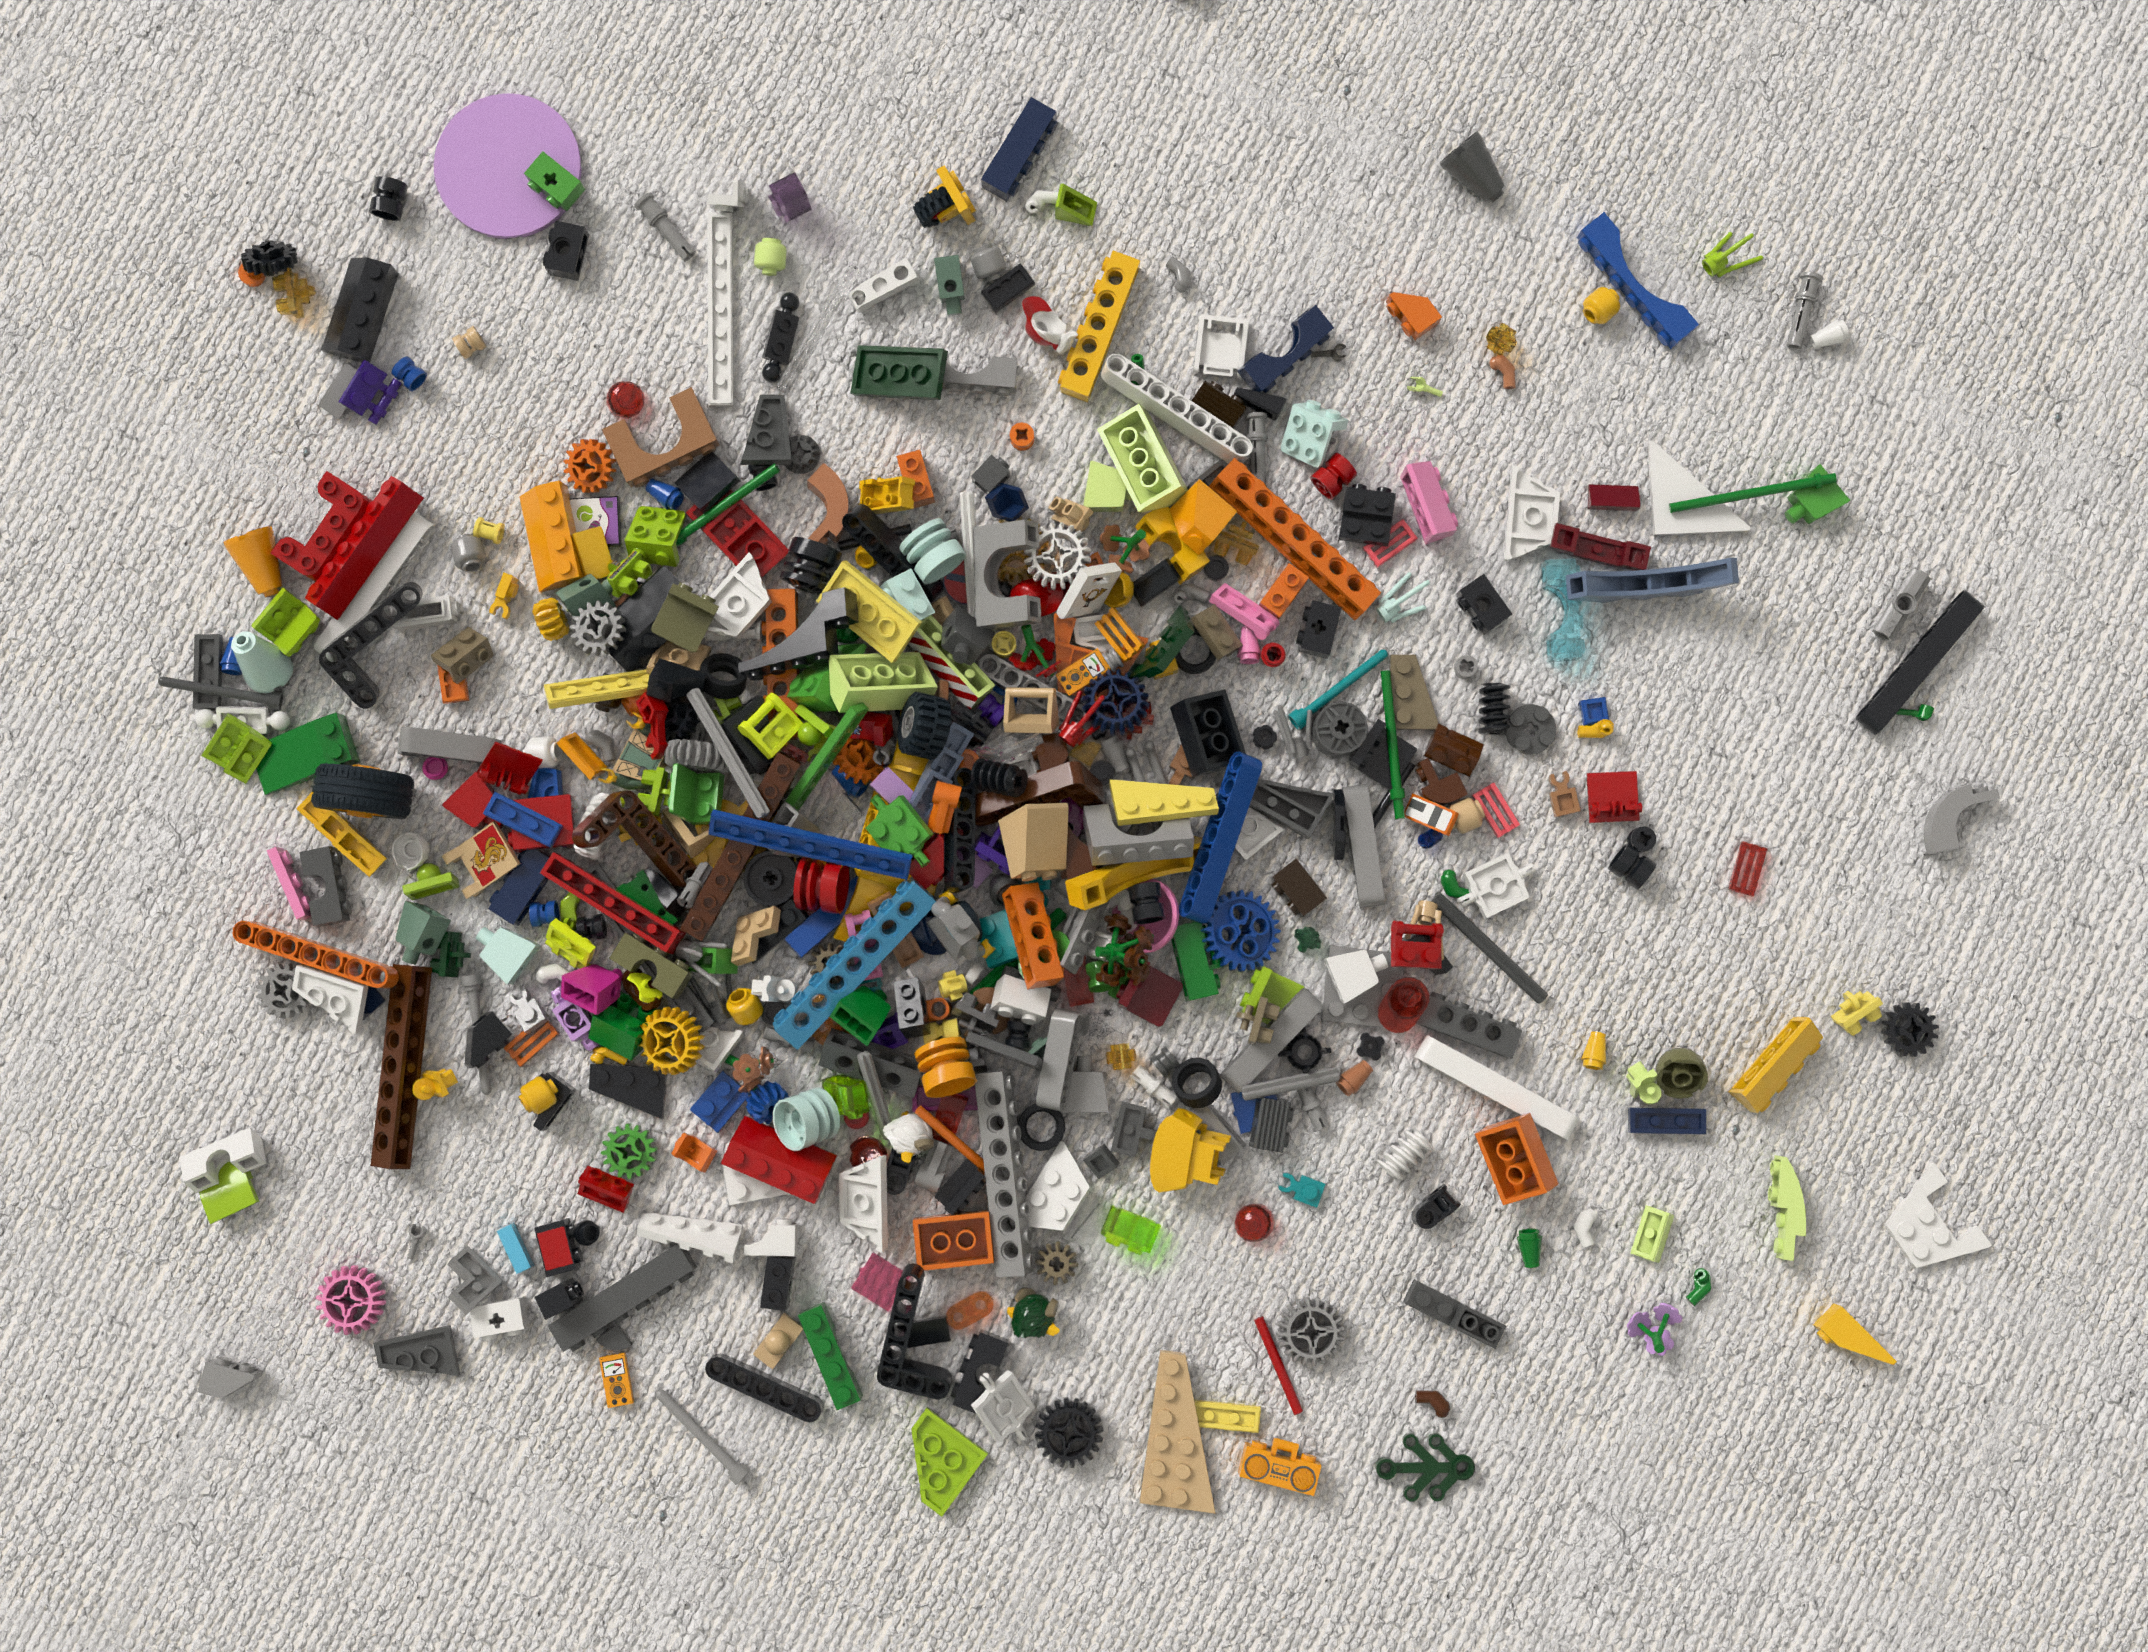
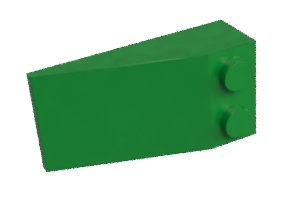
[256,712,361,795]

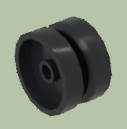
[743,851,798,907]

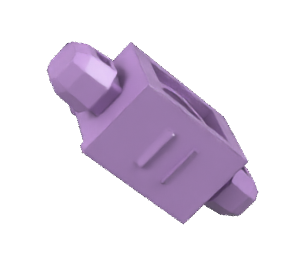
[551,987,599,1051]

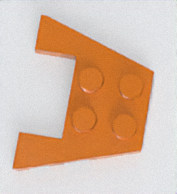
[1054,613,1149,701]

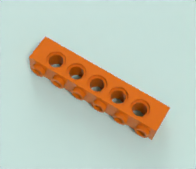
[762,589,801,740]

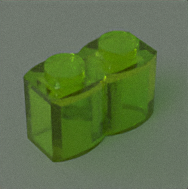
[821,1075,869,1119]
[1101,1205,1161,1255]

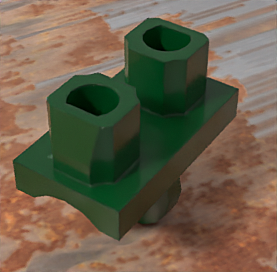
[430,931,471,978]

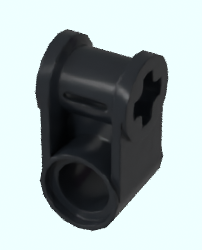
[887,1147,917,1195]
[1411,1184,1461,1229]

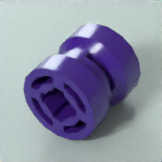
[978,693,1004,728]

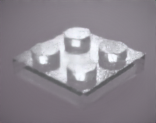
[975,733,1044,764]

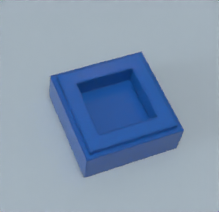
[1579,697,1609,725]

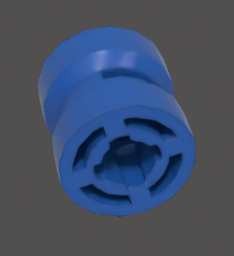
[391,356,427,391]
[529,900,560,927]

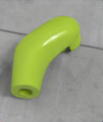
[560,892,581,931]

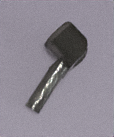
[1311,344,1347,362]

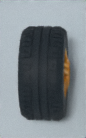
[311,763,414,819]

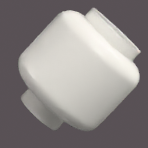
[523,736,563,769]

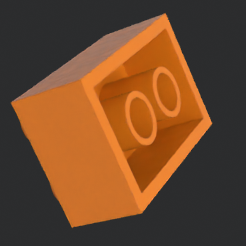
[1475,1113,1559,1205]
[913,1210,995,1271]

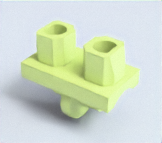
[1626,1061,1661,1104]

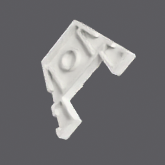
[1884,1162,1992,1268]

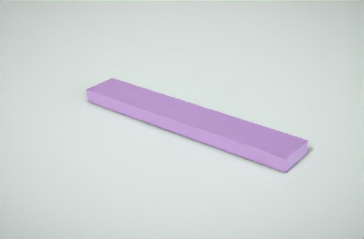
[870,767,993,889]

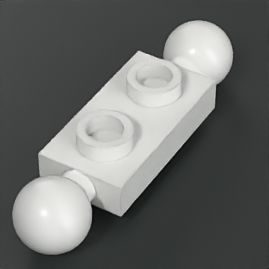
[195,706,291,734]

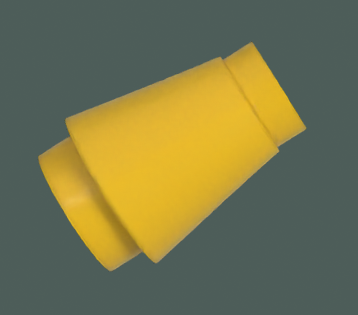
[1581,1031,1606,1070]

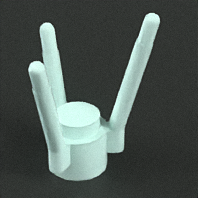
[1375,572,1430,623]

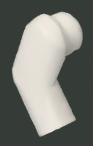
[1025,191,1058,214]
[1574,1209,1597,1248]

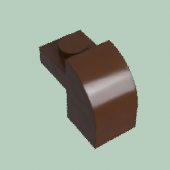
[1415,758,1468,805]

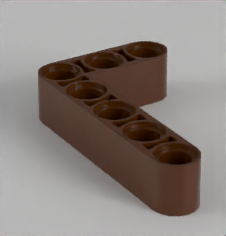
[975,761,1106,826]
[572,790,697,889]

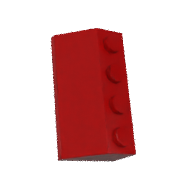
[721,1116,838,1204]

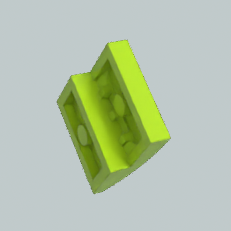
[201,713,272,784]
[199,1161,260,1224]

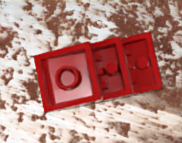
[686,489,789,577]

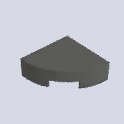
[596,1324,632,1350]

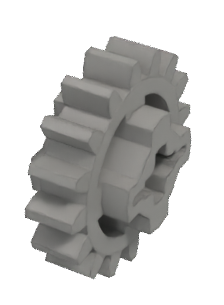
[570,601,626,656]
[256,964,310,1018]

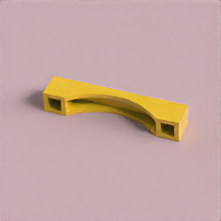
[1065,835,1202,910]

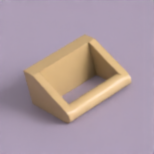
[1003,687,1059,733]
[662,808,717,858]

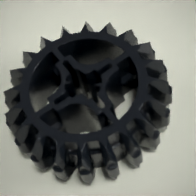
[1035,1397,1104,1468]

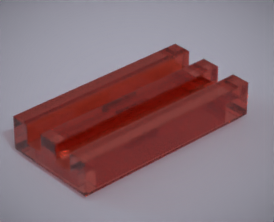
[779,743,809,764]
[1728,841,1768,897]

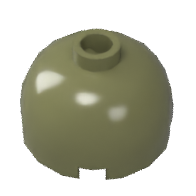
[1656,1048,1708,1099]

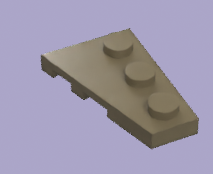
[1390,655,1439,730]

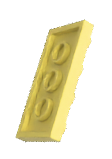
[816,560,922,663]

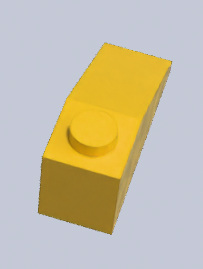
[1813,1303,1897,1365]

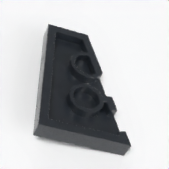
[589,1064,667,1119]

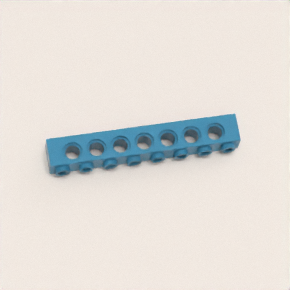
[773,877,936,1050]

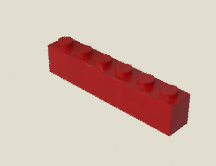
[305,476,424,620]
[540,852,686,954]

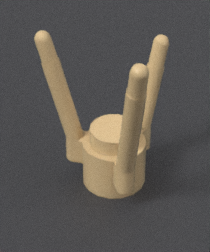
[1405,900,1444,960]

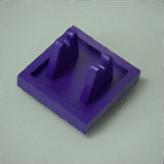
[975,826,1010,875]

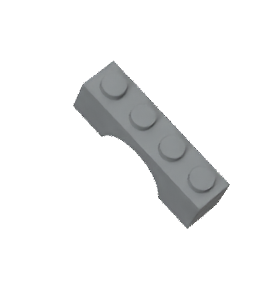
[942,356,1018,396]

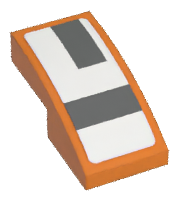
[1404,793,1459,836]

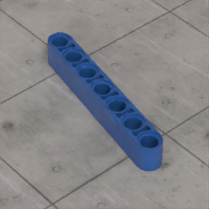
[1179,751,1262,924]

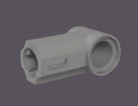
[914,1139,953,1193]

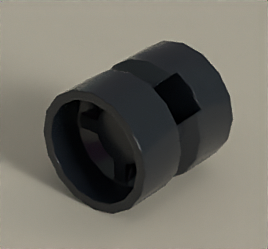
[369,176,408,221]
[1608,843,1657,890]
[1128,882,1166,924]

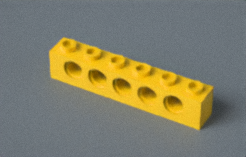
[1058,250,1140,403]

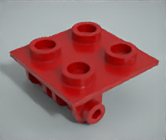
[477,742,543,795]
[1586,771,1642,823]

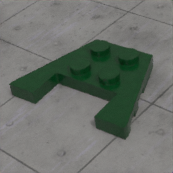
[1129,605,1194,683]

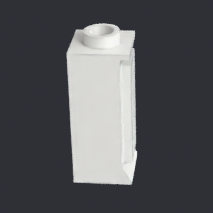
[390,595,460,631]

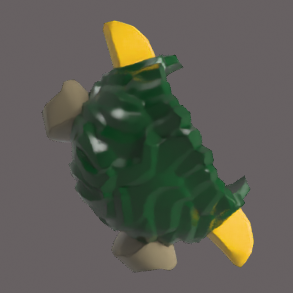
[1007,1287,1060,1338]

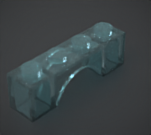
[1541,558,1585,662]

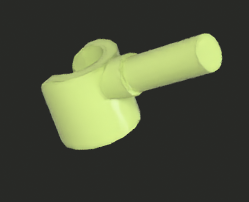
[1407,377,1443,397]

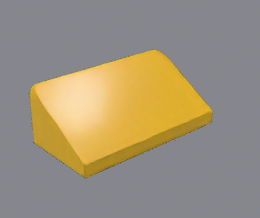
[572,526,612,579]

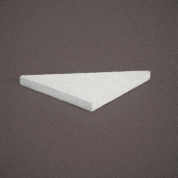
[1647,441,1750,536]

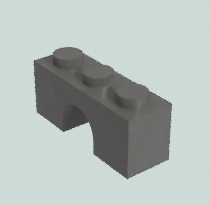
[299,846,352,927]

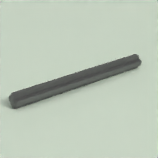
[1431,893,1548,1003]

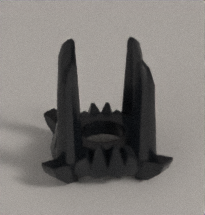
[1278,1026,1332,1073]

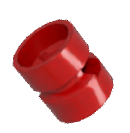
[1310,452,1357,500]

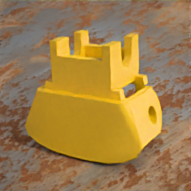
[1150,1108,1231,1193]

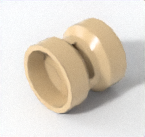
[452,326,487,360]

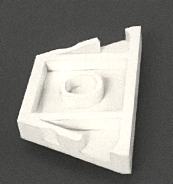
[1503,466,1560,562]
[706,553,772,640]
[1010,1140,1092,1231]
[839,1155,888,1253]

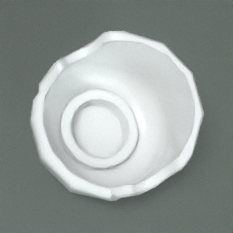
[392,832,430,871]

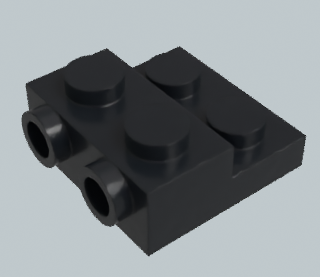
[1339,484,1396,547]

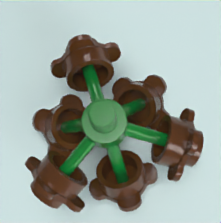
[1095,914,1154,987]

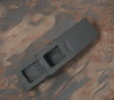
[1403,1279,1506,1349]

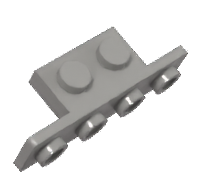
[1060,898,1112,974]

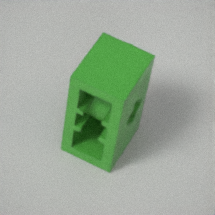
[524,151,586,212]

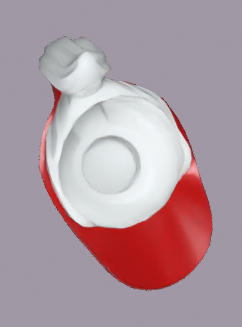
[1022,296,1078,354]

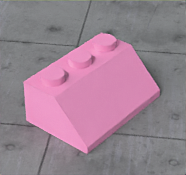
[1400,461,1458,545]

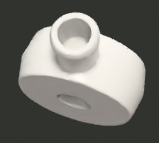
[965,957,987,985]

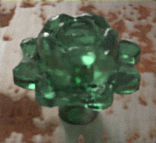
[1294,927,1322,953]

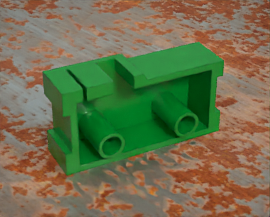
[617,869,682,925]

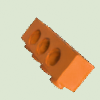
[1002,882,1064,990]

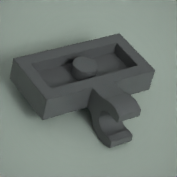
[1111,1102,1157,1157]

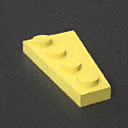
[1109,779,1219,826]

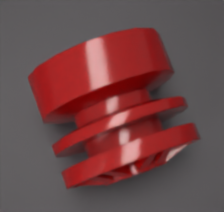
[793,857,850,914]

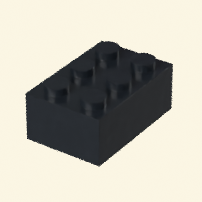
[1170,689,1246,778]

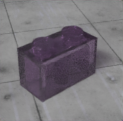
[768,172,812,223]

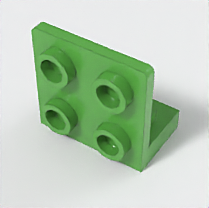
[668,763,725,825]

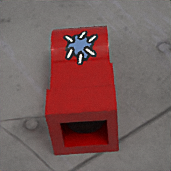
[850,711,893,747]

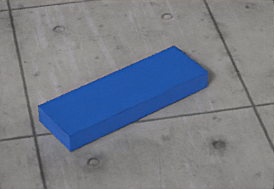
[483,792,563,849]

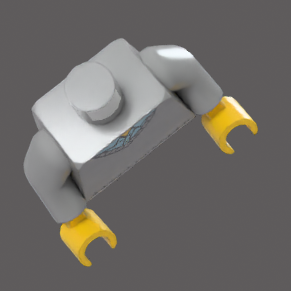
[926,890,996,961]

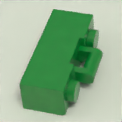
[1171,922,1223,1002]

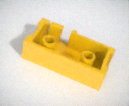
[859,476,915,515]

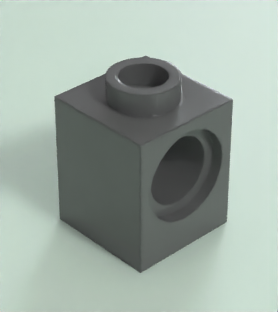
[971,454,1010,495]

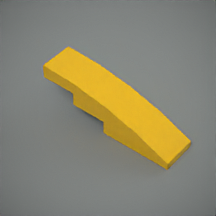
[296,792,387,877]

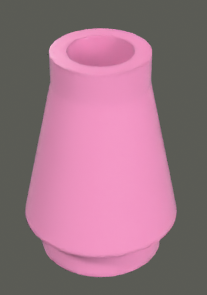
[1237,626,1261,664]

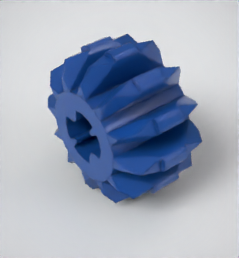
[746,1080,789,1124]

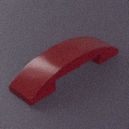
[1550,523,1651,570]

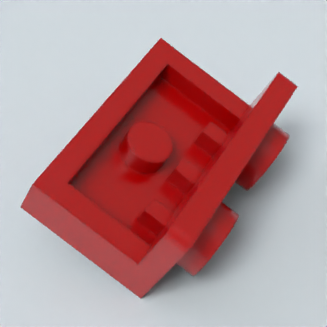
[577,1166,634,1213]

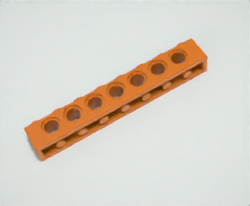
[1208,457,1381,621]

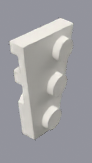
[292,964,368,1034]

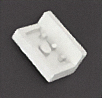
[708,180,750,212]

